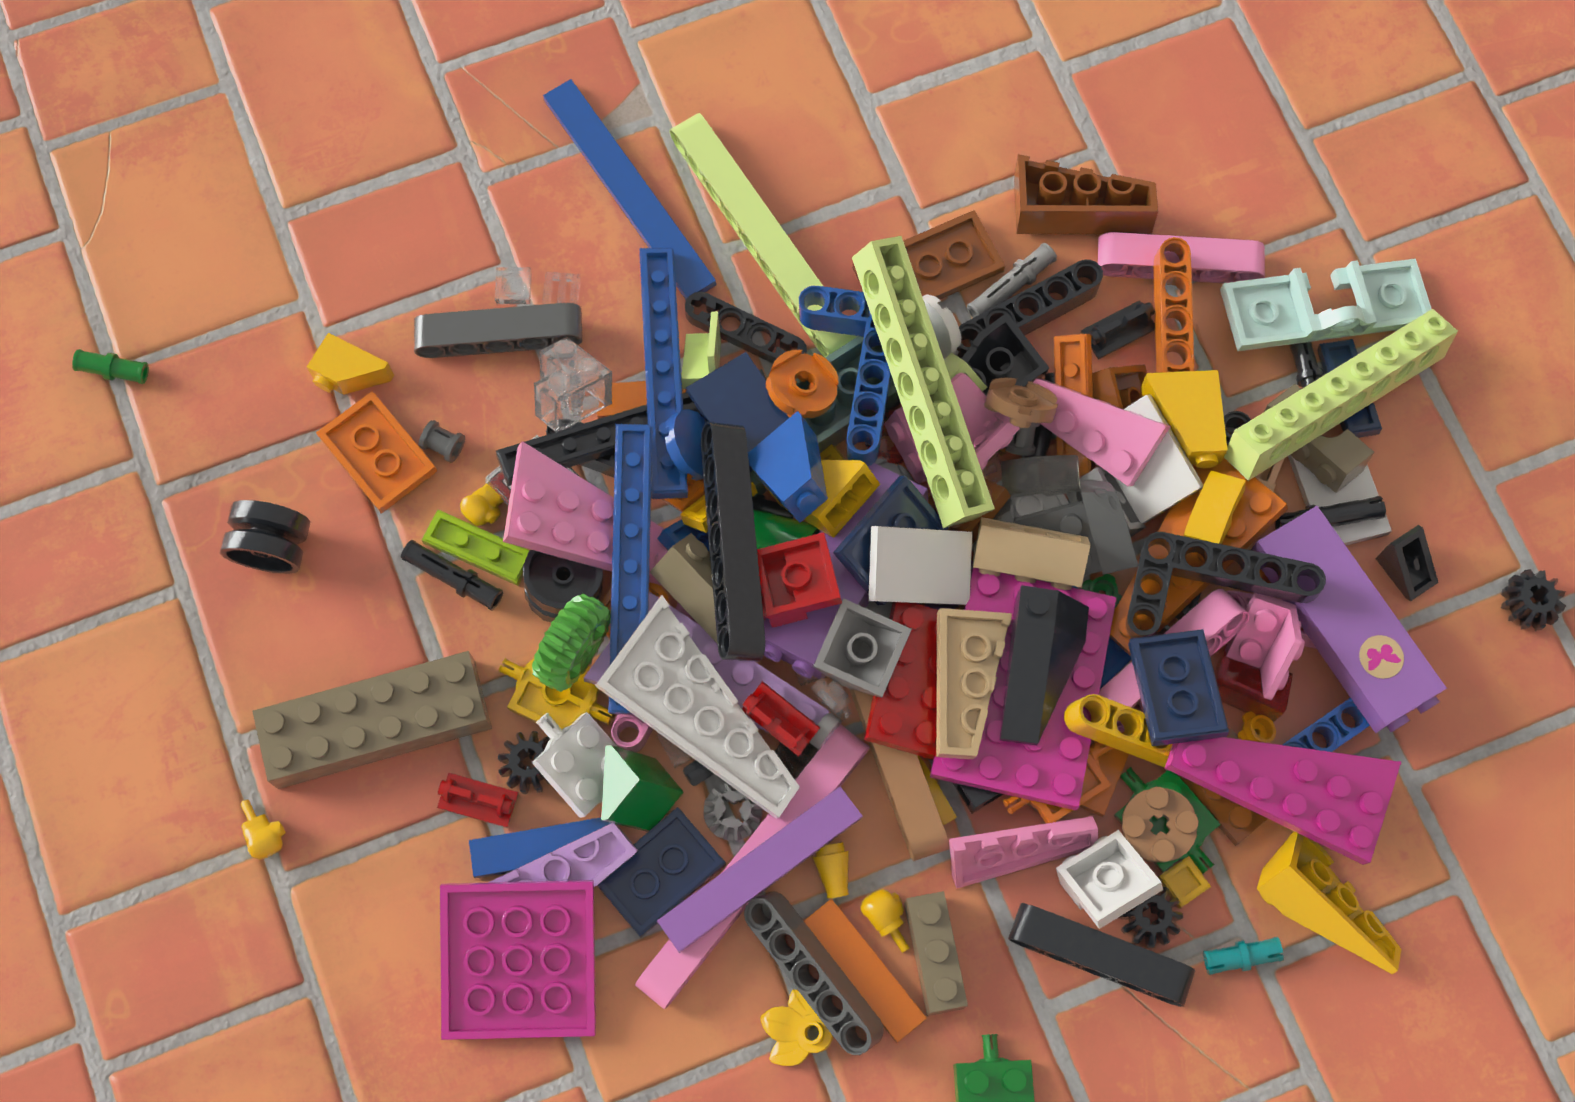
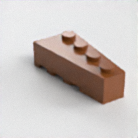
[1014,154,1158,234]

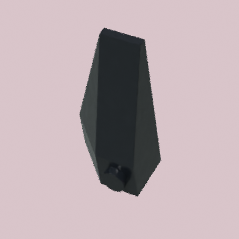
[962,313,1049,396]
[1000,585,1089,746]

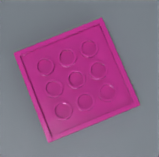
[440,880,596,1040]

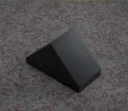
[1375,525,1439,601]

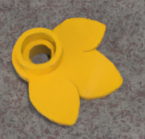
[760,989,833,1066]

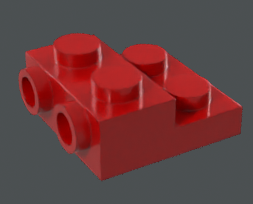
[757,532,842,628]

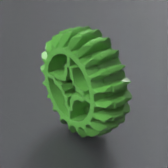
[532,593,611,692]

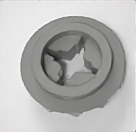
[704,782,762,841]

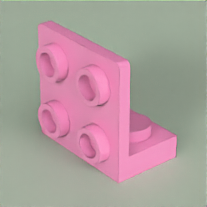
[1225,593,1305,700]

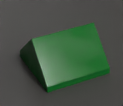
[601,745,684,832]

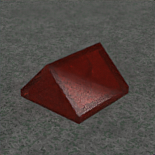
[1214,644,1293,723]

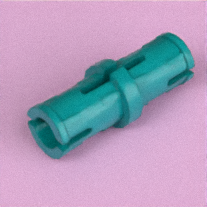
[1203,937,1284,975]

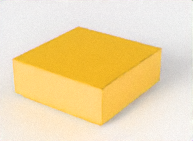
[1158,856,1211,909]

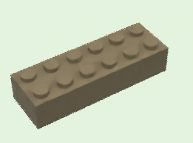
[252,651,492,789]

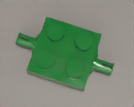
[1114,767,1220,874]
[953,1034,1035,1102]

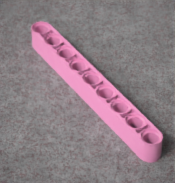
[635,724,870,1009]

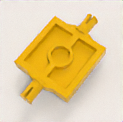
[499,648,615,729]

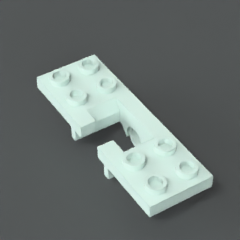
[1220,258,1432,352]

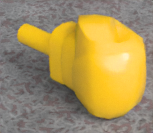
[460,483,503,526]
[240,800,286,860]
[860,889,910,953]

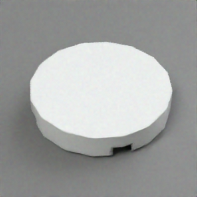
[922,294,961,359]

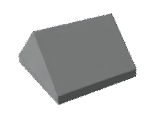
[813,598,911,698]

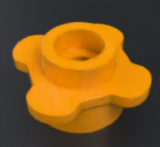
[1238,712,1276,743]

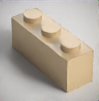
[973,517,1091,590]

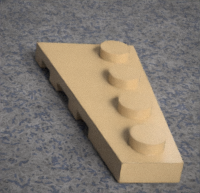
[936,608,1012,759]

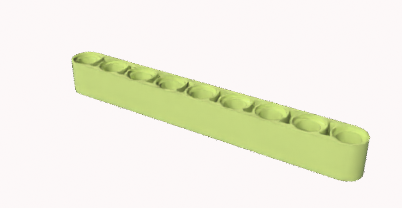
[669,113,858,357]

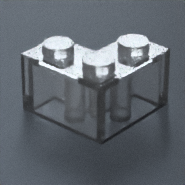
[534,337,612,432]

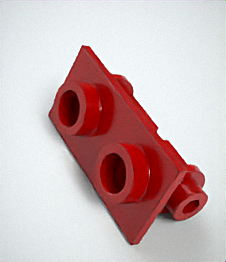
[741,681,820,756]
[437,773,519,828]

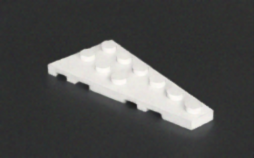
[595,595,800,819]

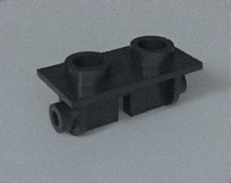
[1081,300,1155,359]

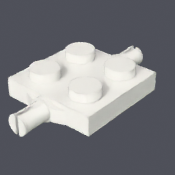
[532,712,617,818]

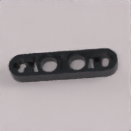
[685,292,807,364]

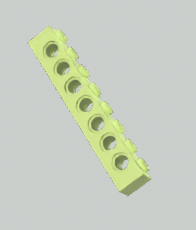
[852,236,995,528]
[1224,309,1458,481]

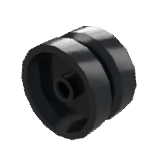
[220,500,311,574]
[523,550,603,623]

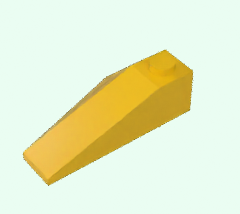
[1257,831,1402,974]

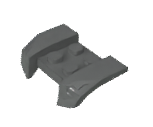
[993,480,1138,582]

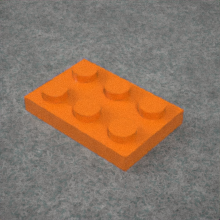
[316,391,437,514]

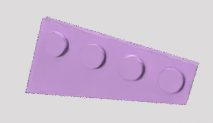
[488,823,638,887]

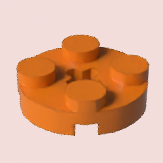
[765,350,839,419]

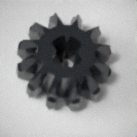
[1501,569,1566,631]
[498,731,551,794]
[1118,887,1183,948]

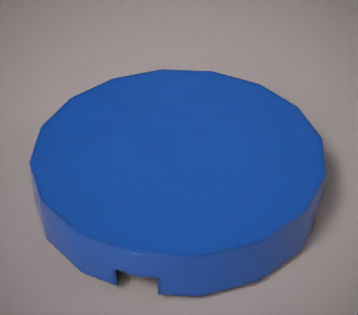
[665,409,707,481]

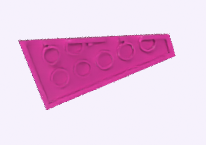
[1165,737,1401,865]

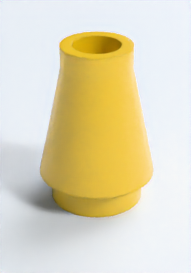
[812,842,849,899]

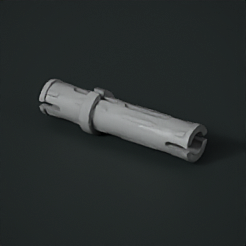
[967,243,1057,318]

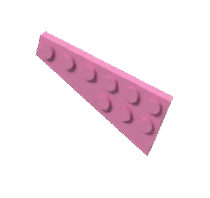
[503,441,668,585]

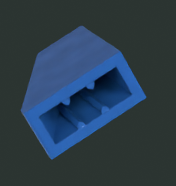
[748,411,828,523]

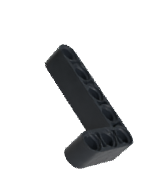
[1126,532,1326,638]

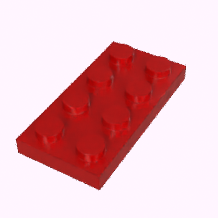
[864,602,938,760]

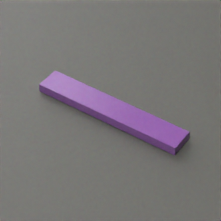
[657,786,863,953]

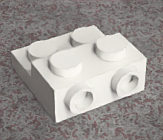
[1056,830,1163,929]

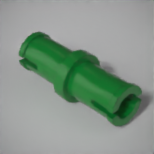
[72,349,149,384]

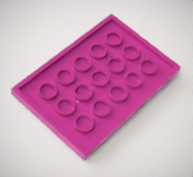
[930,567,1116,810]

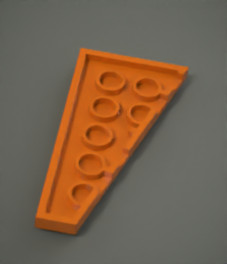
[1109,458,1288,656]

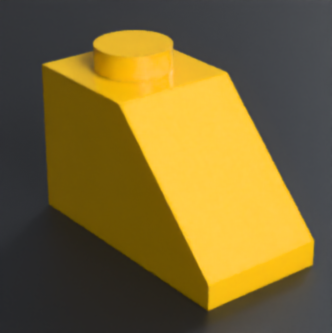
[307,333,395,395]

